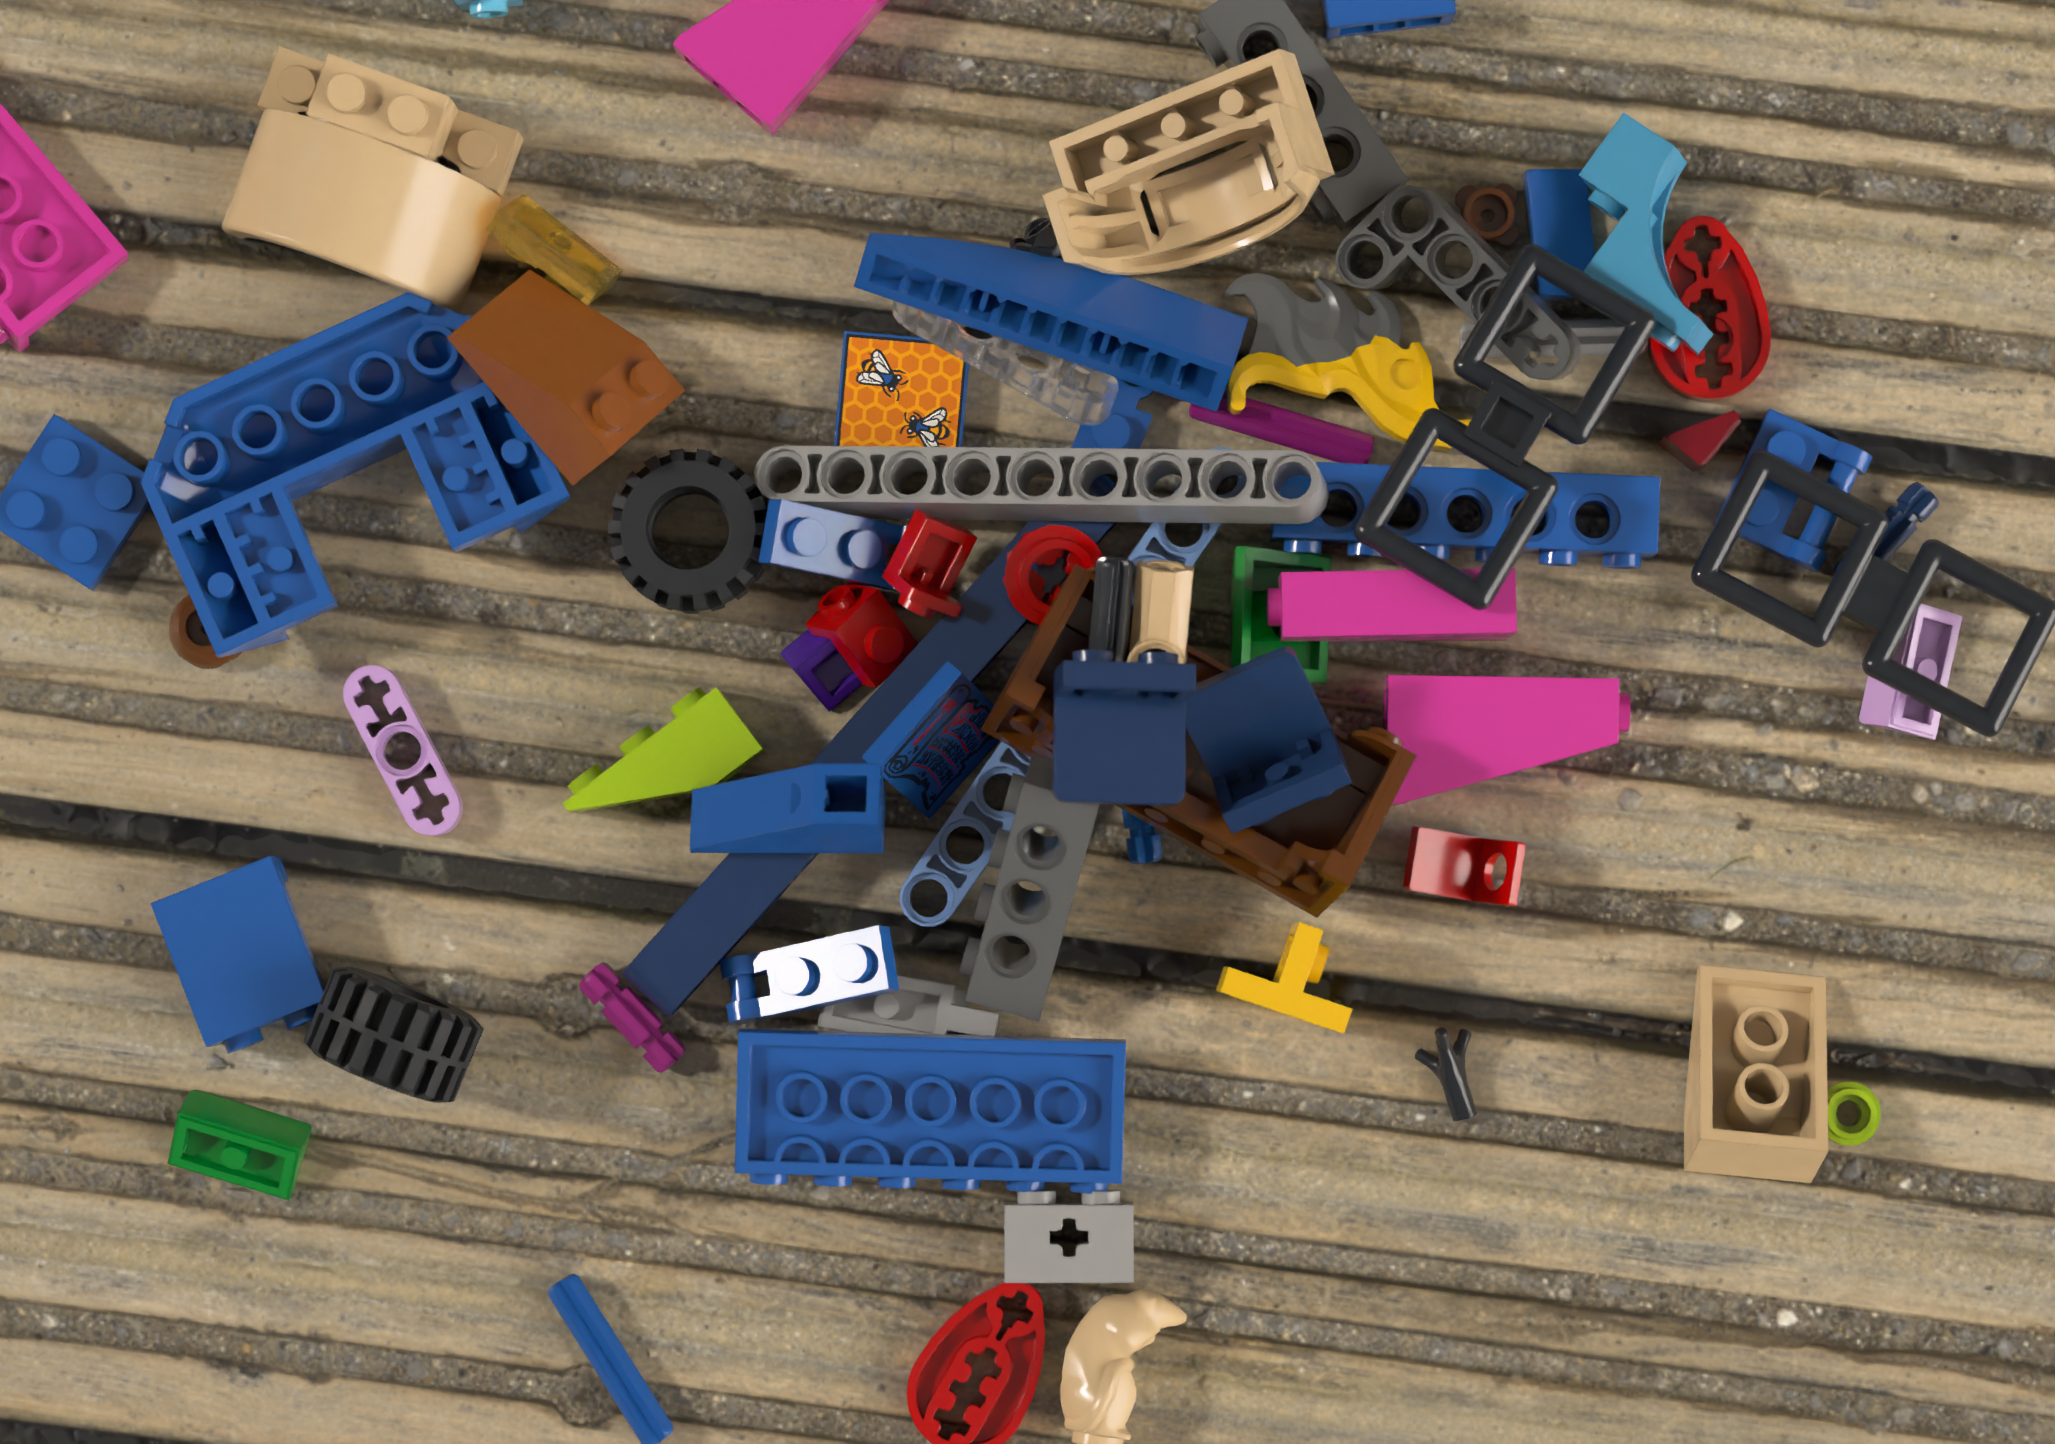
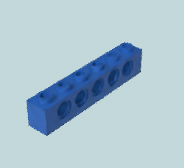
[1270,462,1661,569]

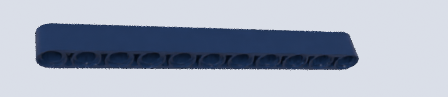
[622,474,1118,1018]

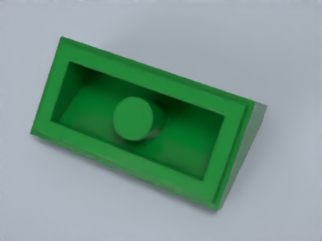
[167,1090,312,1201]

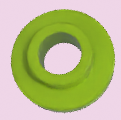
[1827,1081,1881,1146]

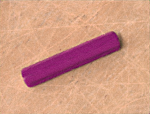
[1189,391,1374,464]

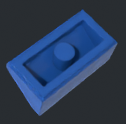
[1522,169,1595,301]

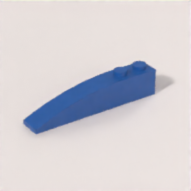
[854,233,1249,412]

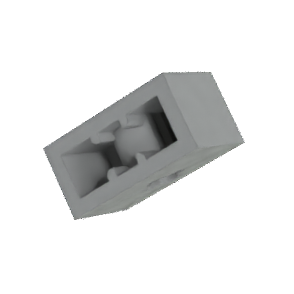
[1004,1190,1134,1283]

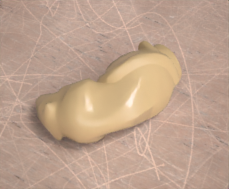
[1060,1289,1187,1444]

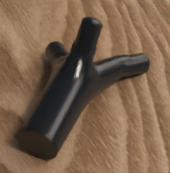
[1415,1027,1477,1121]

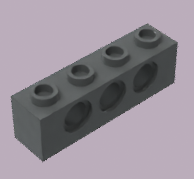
[1195,0,1408,232]
[959,753,1100,1021]

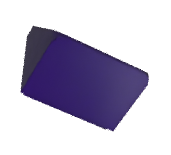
[781,629,862,712]

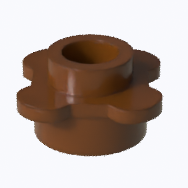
[1455,183,1520,248]

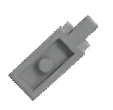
[818,975,1000,1036]

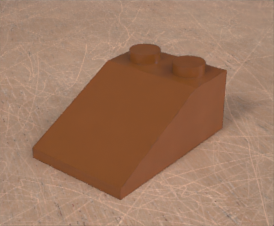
[447,269,685,486]

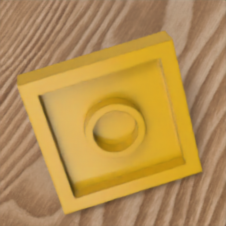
[1216,922,1352,1034]

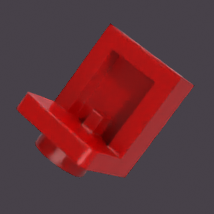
[882,509,977,619]
[805,583,918,688]

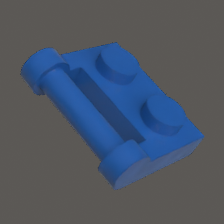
[1713,408,1873,573]

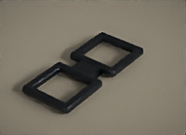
[1354,244,1656,610]
[1691,450,2055,737]

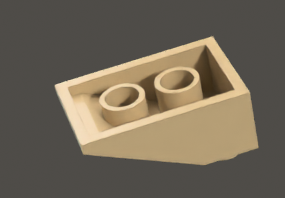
[1684,965,1828,1183]

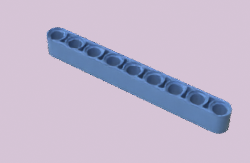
[900,447,1247,927]

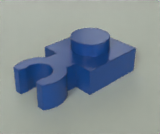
[1072,376,1154,449]

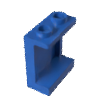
[150,856,325,1054]

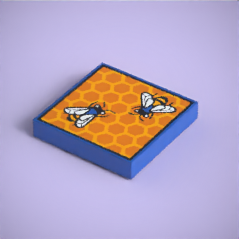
[834,331,971,447]

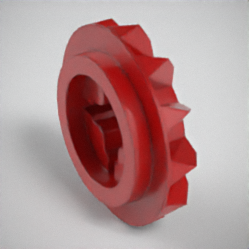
[1002,524,1103,625]

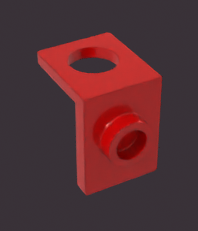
[1403,826,1526,907]

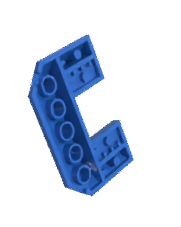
[140,292,571,658]

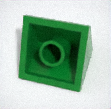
[1228,546,1332,684]

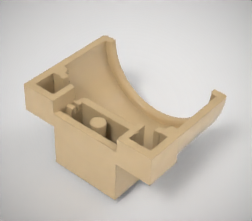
[222,46,524,313]

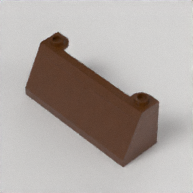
[981,564,1417,918]

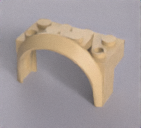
[1042,49,1335,275]

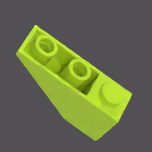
[562,687,766,813]

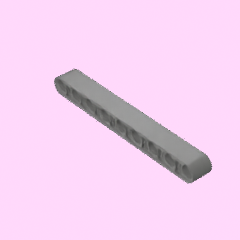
[754,445,1329,524]

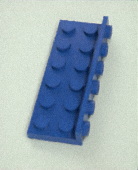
[735,1029,1126,1194]

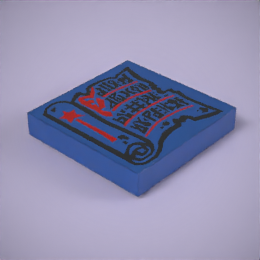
[862,661,1000,819]

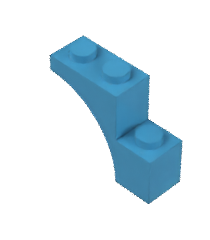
[1579,112,1713,355]

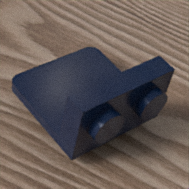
[1186,647,1352,834]
[1052,650,1196,806]

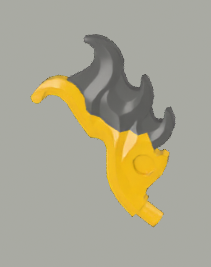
[1224,273,1471,452]

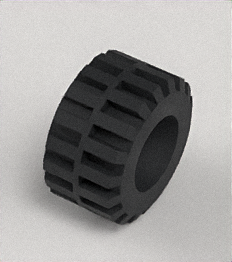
[608,448,767,614]
[304,967,484,1103]

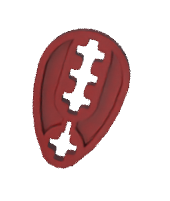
[1647,215,1771,402]
[906,1281,1045,1444]

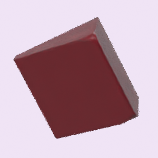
[1658,410,1741,472]

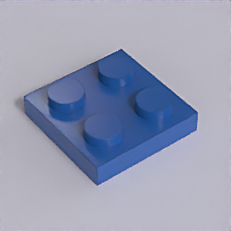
[0,414,150,591]

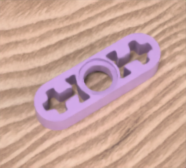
[343,665,463,836]

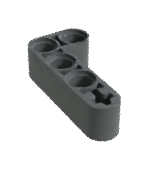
[1335,185,1581,381]

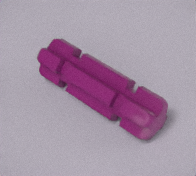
[579,962,686,1073]

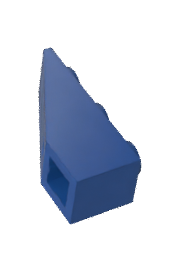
[690,763,886,853]

